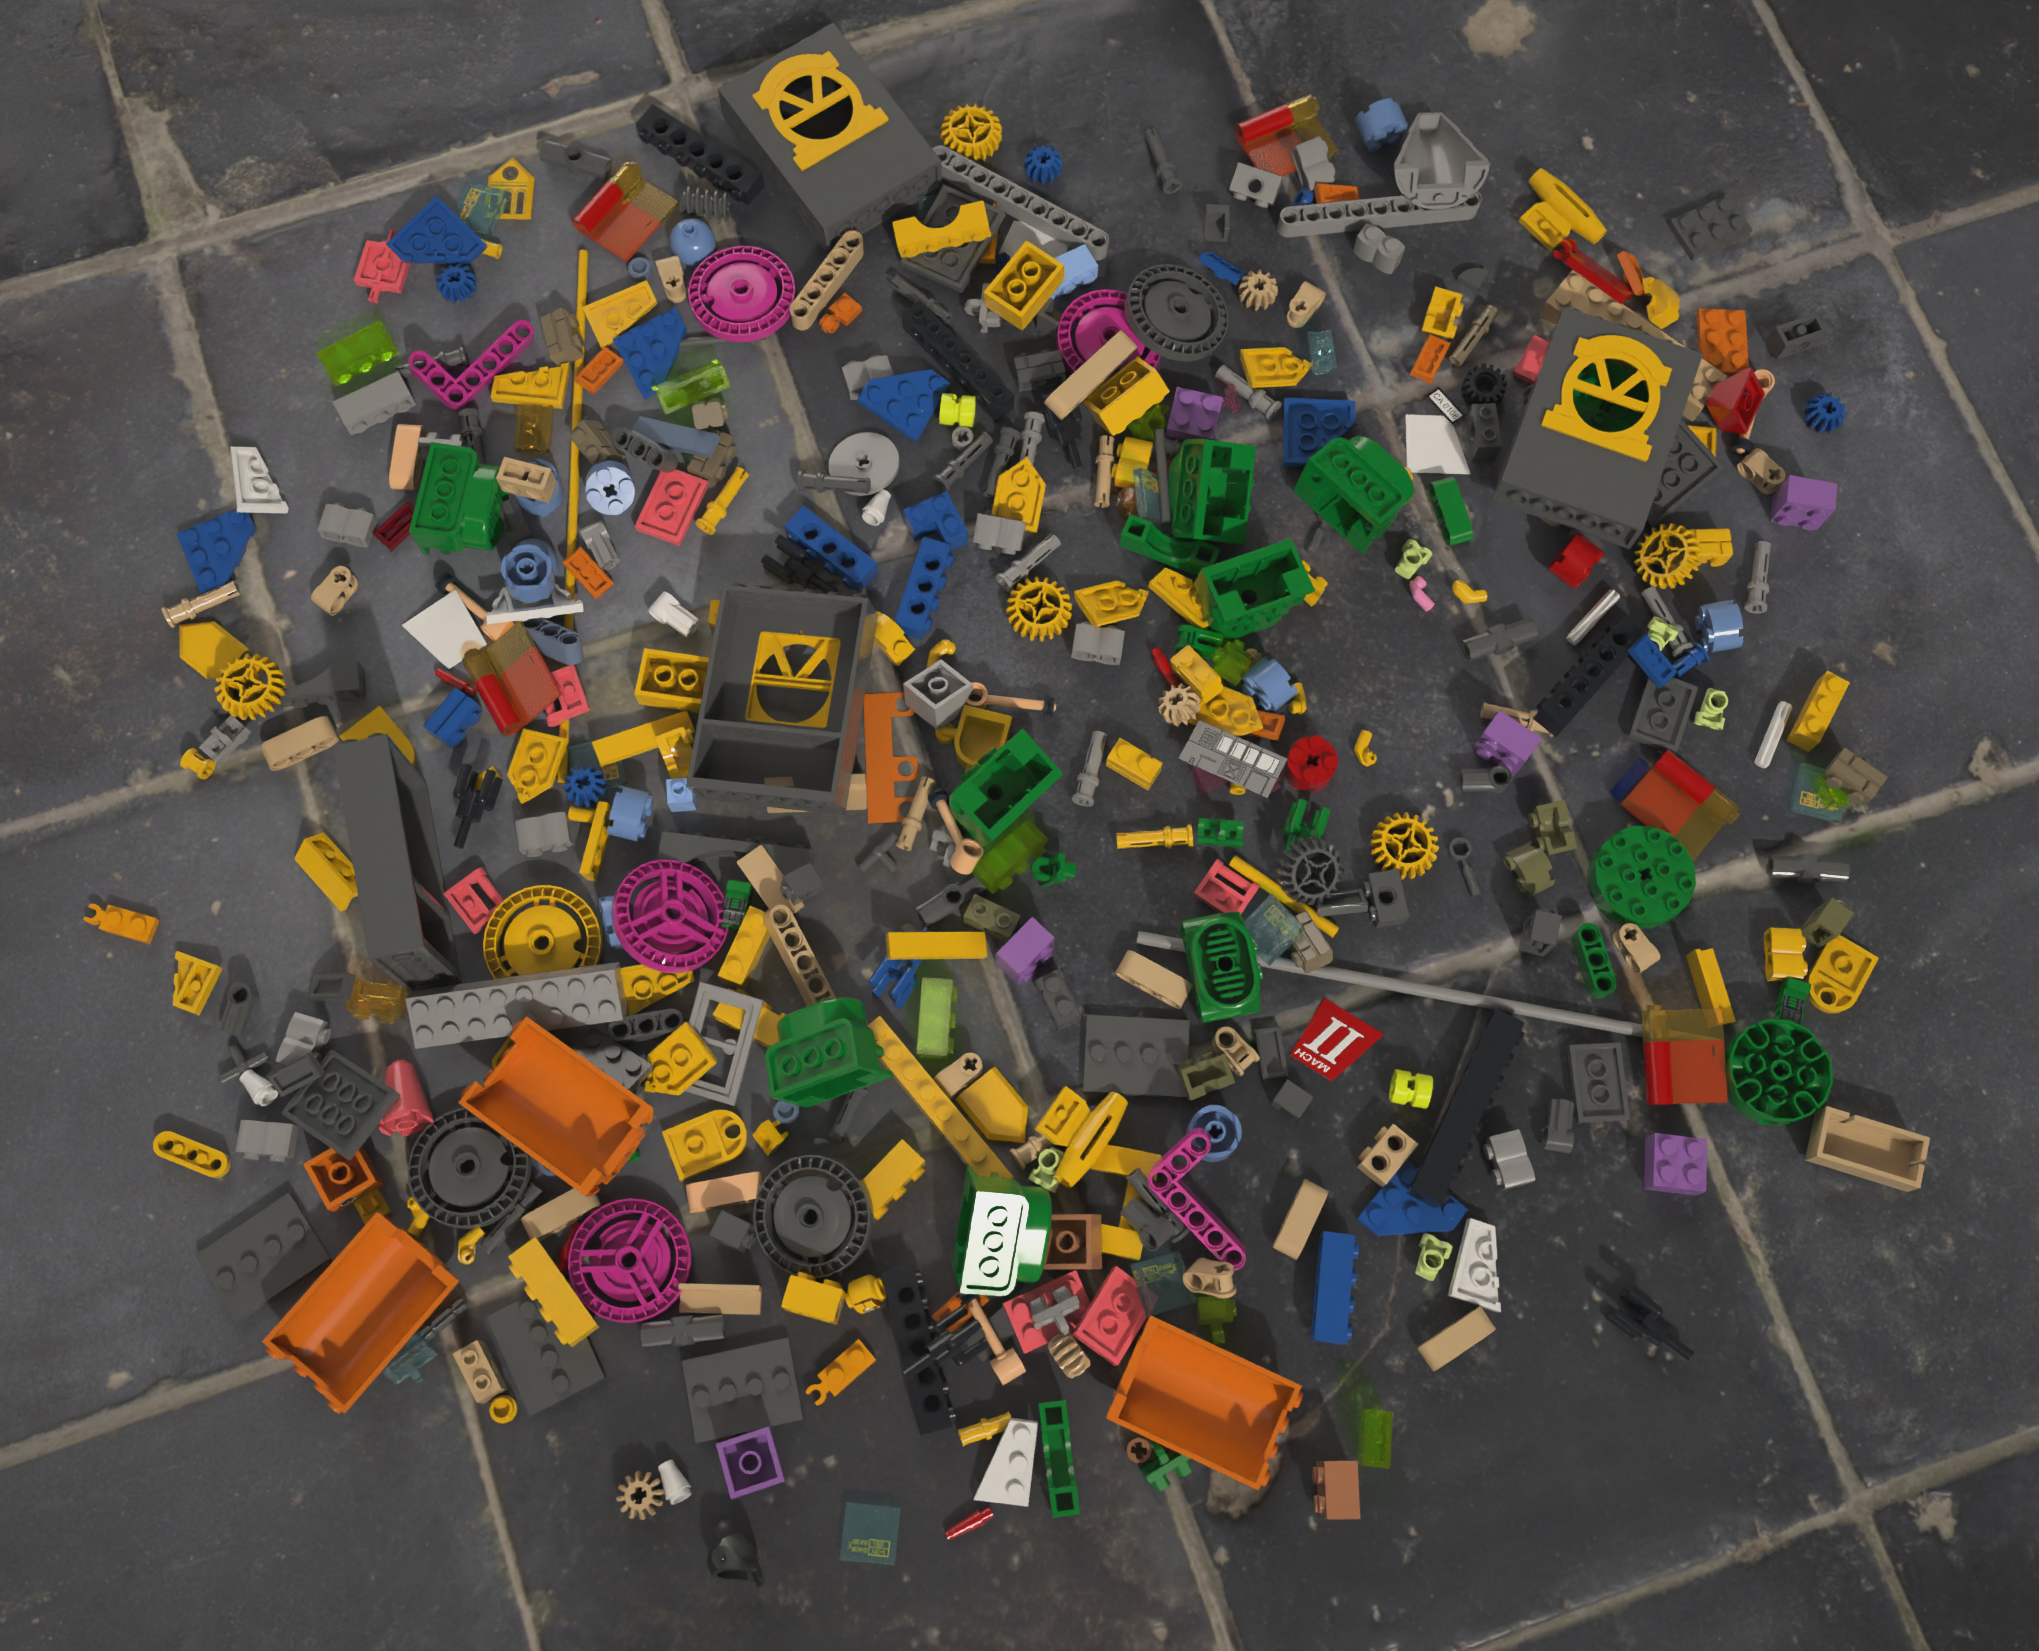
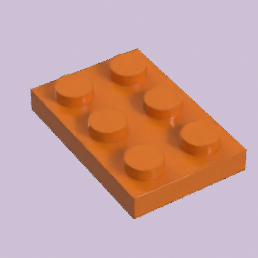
[1696,308,1749,377]

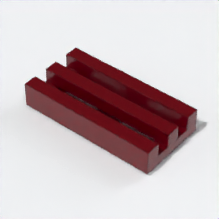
[372,501,415,552]

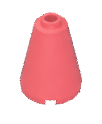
[379,1060,434,1136]

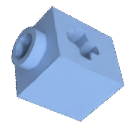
[666,778,697,812]

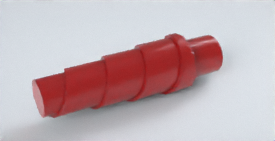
[1151,647,1179,688]
[435,668,477,698]
[557,1221,582,1272]
[945,1507,994,1540]

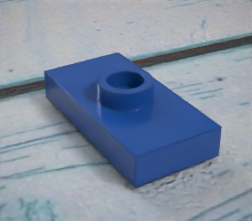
[1198,250,1247,285]
[1627,634,1677,688]

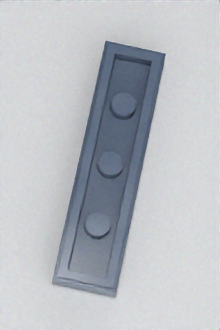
[633,416,721,459]

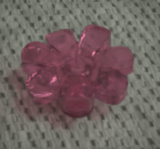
[1221,384,1242,414]

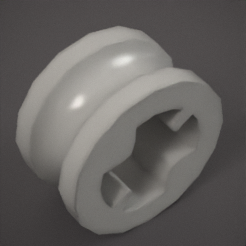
[952,427,973,451]

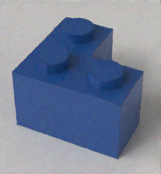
[903,491,968,550]

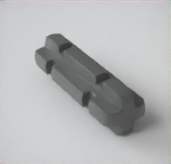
[419,1296,469,1341]

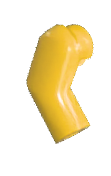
[1452,580,1487,604]
[926,639,956,669]
[1289,683,1307,714]
[1354,730,1377,766]
[407,1196,430,1237]
[457,1227,486,1264]

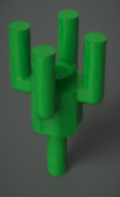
[1282,799,1331,857]

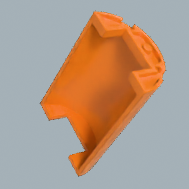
[458,1016,654,1197]
[262,1211,460,1414]
[1106,1315,1303,1491]

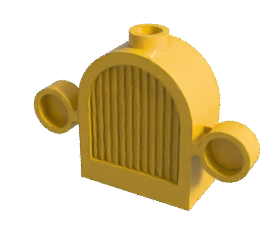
[935,705,1012,772]

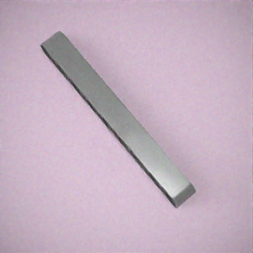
[933,146,1109,261]
[1277,190,1482,237]

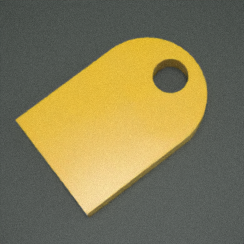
[339,706,417,768]
[1805,935,1879,1013]
[662,1110,748,1182]

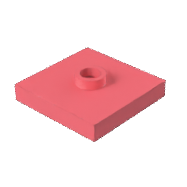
[1512,335,1548,385]

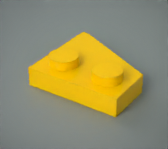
[173,951,223,1016]

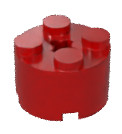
[1547,531,1605,590]
[1284,735,1338,793]

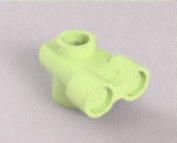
[1395,539,1432,579]
[1647,616,1679,651]
[1694,688,1728,730]
[1028,1146,1064,1193]
[1415,1233,1453,1281]

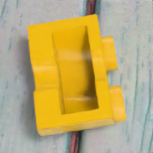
[1642,277,1680,329]
[1421,287,1464,339]
[655,727,694,779]

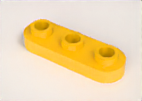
[153,1131,231,1178]

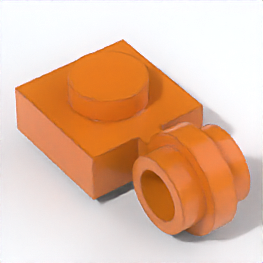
[819,293,862,334]

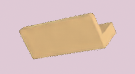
[737,845,804,924]
[678,1283,762,1315]

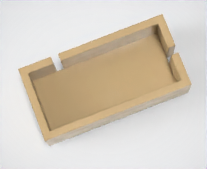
[1805,1106,1930,1192]

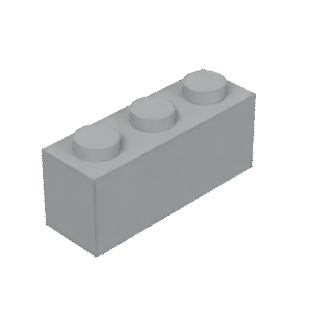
[333,371,416,436]

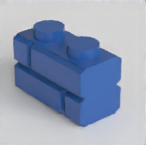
[423,688,483,748]

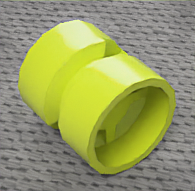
[939,393,976,428]
[1389,1069,1433,1109]

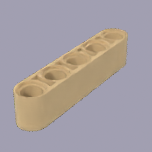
[790,230,864,330]
[1044,330,1138,420]
[764,904,836,1006]

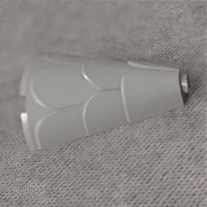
[1394,112,1490,209]

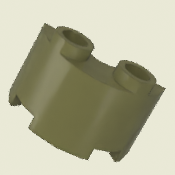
[1528,800,1578,855]
[1503,841,1555,898]
[1178,1050,1235,1101]

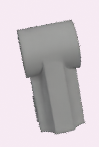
[579,520,620,570]

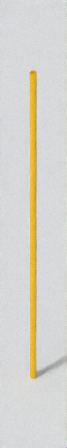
[557,250,588,783]

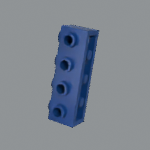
[1310,1231,1359,1346]

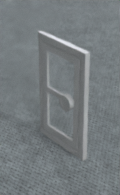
[685,981,764,1106]

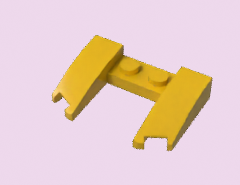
[1090,1145,1161,1261]

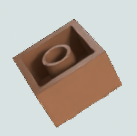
[1044,1214,1102,1269]
[1312,1461,1360,1519]

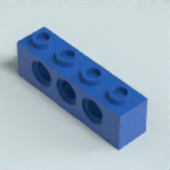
[785,505,878,593]
[894,537,954,640]

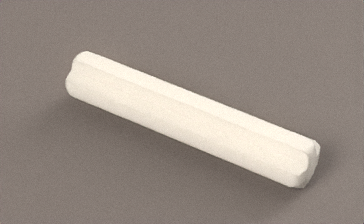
[1566,589,1620,646]
[1755,701,1792,768]

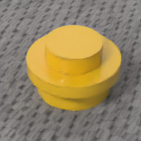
[489,1395,518,1423]

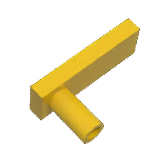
[568,801,613,882]

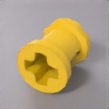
[180,748,216,780]

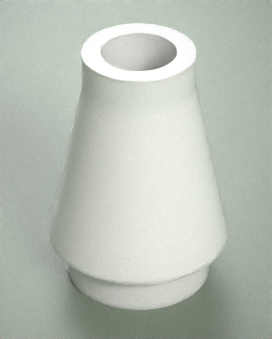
[862,489,891,526]
[240,1069,278,1107]
[658,1460,691,1505]

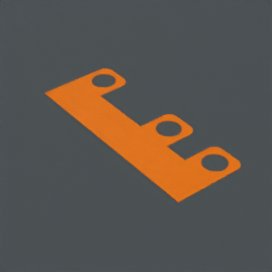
[864,692,919,824]

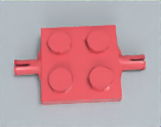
[354,229,411,304]

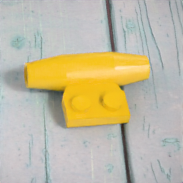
[1518,168,1607,252]
[1035,1086,1128,1188]

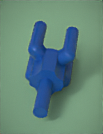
[868,927,932,1009]

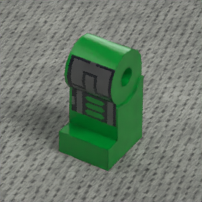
[722,880,753,931]
[1774,978,1812,1025]

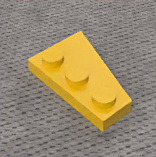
[582,280,657,350]
[491,362,571,409]
[1148,568,1209,630]
[620,964,695,1016]

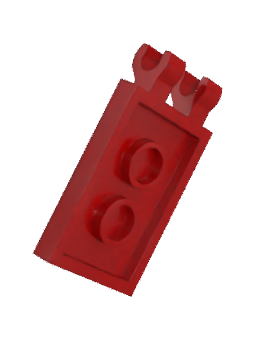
[1553,238,1634,304]

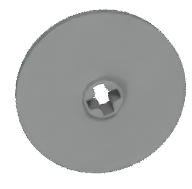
[829,432,900,496]

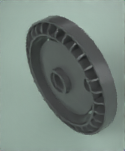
[1125,264,1229,362]
[408,1108,532,1229]
[753,1154,874,1278]

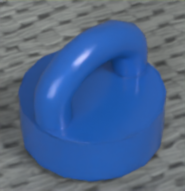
[1293,188,1314,206]

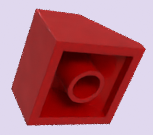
[1706,368,1765,435]

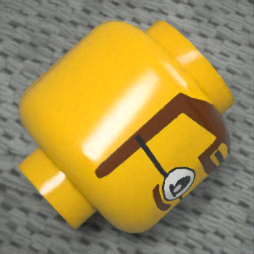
[845,1274,887,1314]

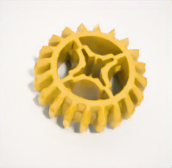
[941,103,1002,163]
[1634,523,1702,589]
[1006,576,1072,642]
[214,653,286,721]
[1370,812,1439,880]

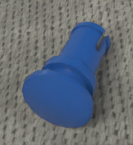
[1672,642,1710,678]

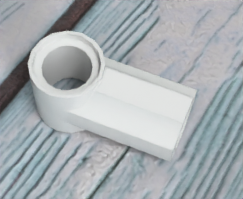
[648,591,700,638]

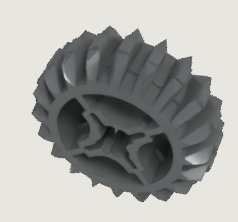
[1276,836,1344,905]

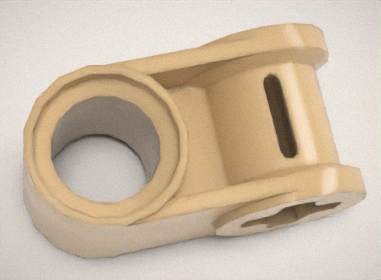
[655,255,687,303]
[1286,281,1326,328]
[1737,448,1786,495]
[311,566,359,616]
[1612,923,1660,974]
[1212,1027,1260,1077]
[933,1053,983,1100]
[1183,1258,1237,1298]

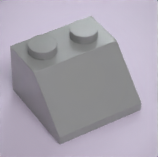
[903,659,973,730]

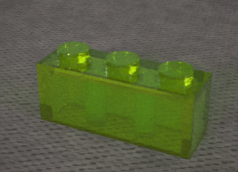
[316,320,399,386]
[651,359,731,415]
[971,819,1049,894]
[916,977,958,1061]

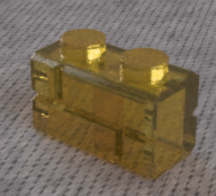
[346,980,409,1024]

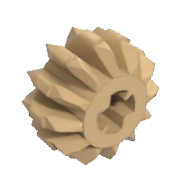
[1238,270,1278,311]
[1158,683,1201,727]
[1048,1331,1090,1379]
[617,1471,664,1520]

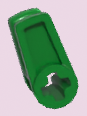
[1174,625,1224,660]

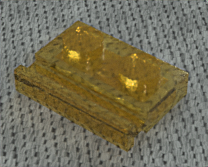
[514,404,555,453]

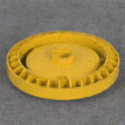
[483,885,603,979]

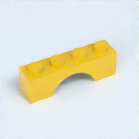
[892,200,992,258]

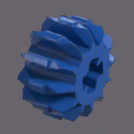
[1024,143,1063,185]
[436,262,477,304]
[1803,392,1847,434]
[563,764,607,807]

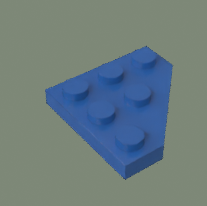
[386,196,488,263]
[613,307,687,400]
[856,369,950,442]
[1283,398,1355,467]
[176,509,257,595]
[1356,1159,1468,1237]

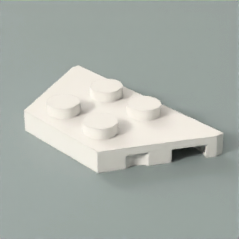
[486,584,584,625]

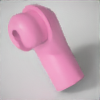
[1409,576,1435,612]

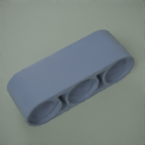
[521,617,584,665]

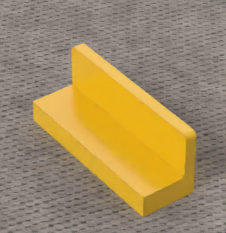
[294,832,358,912]
[1686,948,1736,1029]

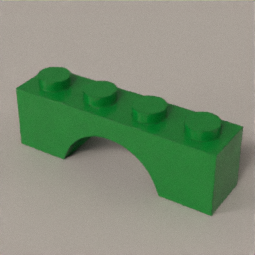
[1119,514,1220,576]
[1038,1400,1080,1518]

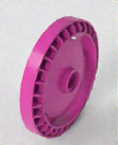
[688,246,796,342]
[1056,289,1161,389]
[611,860,729,973]
[568,1198,692,1323]

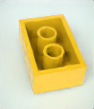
[984,240,1065,331]
[1082,356,1170,436]
[634,648,709,713]

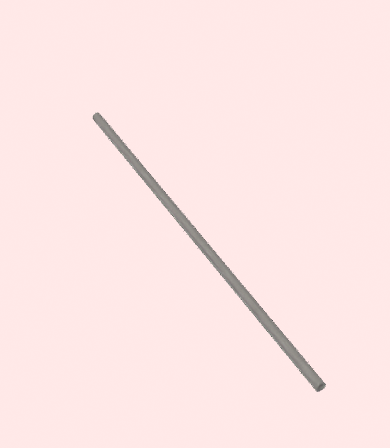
[1136,931,1721,1041]

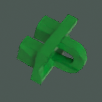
[1197,818,1244,847]
[1030,853,1076,888]
[1139,1441,1193,1492]

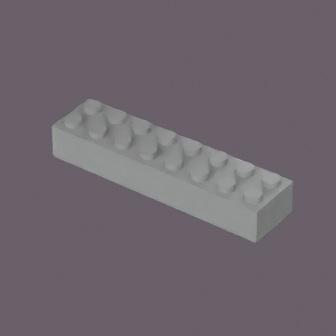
[405,962,628,1049]

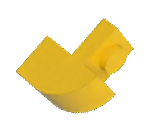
[873,611,915,666]

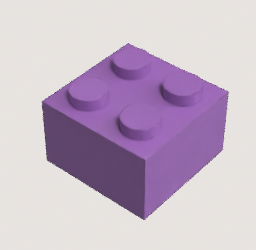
[1165,387,1223,443]
[1770,475,1838,530]
[1473,710,1542,777]
[996,917,1055,985]
[1644,1133,1707,1196]
[716,1426,787,1499]

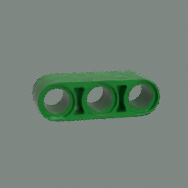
[1428,477,1473,546]
[1571,923,1617,999]

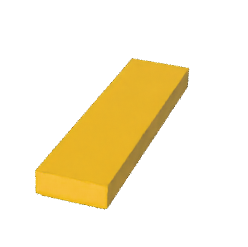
[592,710,696,767]
[886,932,987,960]

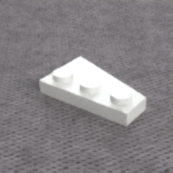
[230,447,289,513]
[1448,1218,1501,1312]
[974,1418,1038,1507]

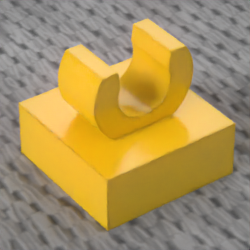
[752,1119,788,1156]
[353,1189,392,1225]

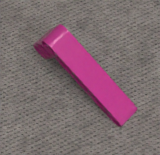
[409,320,534,412]
[1148,1127,1246,1270]

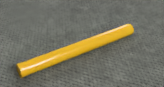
[1229,855,1340,938]

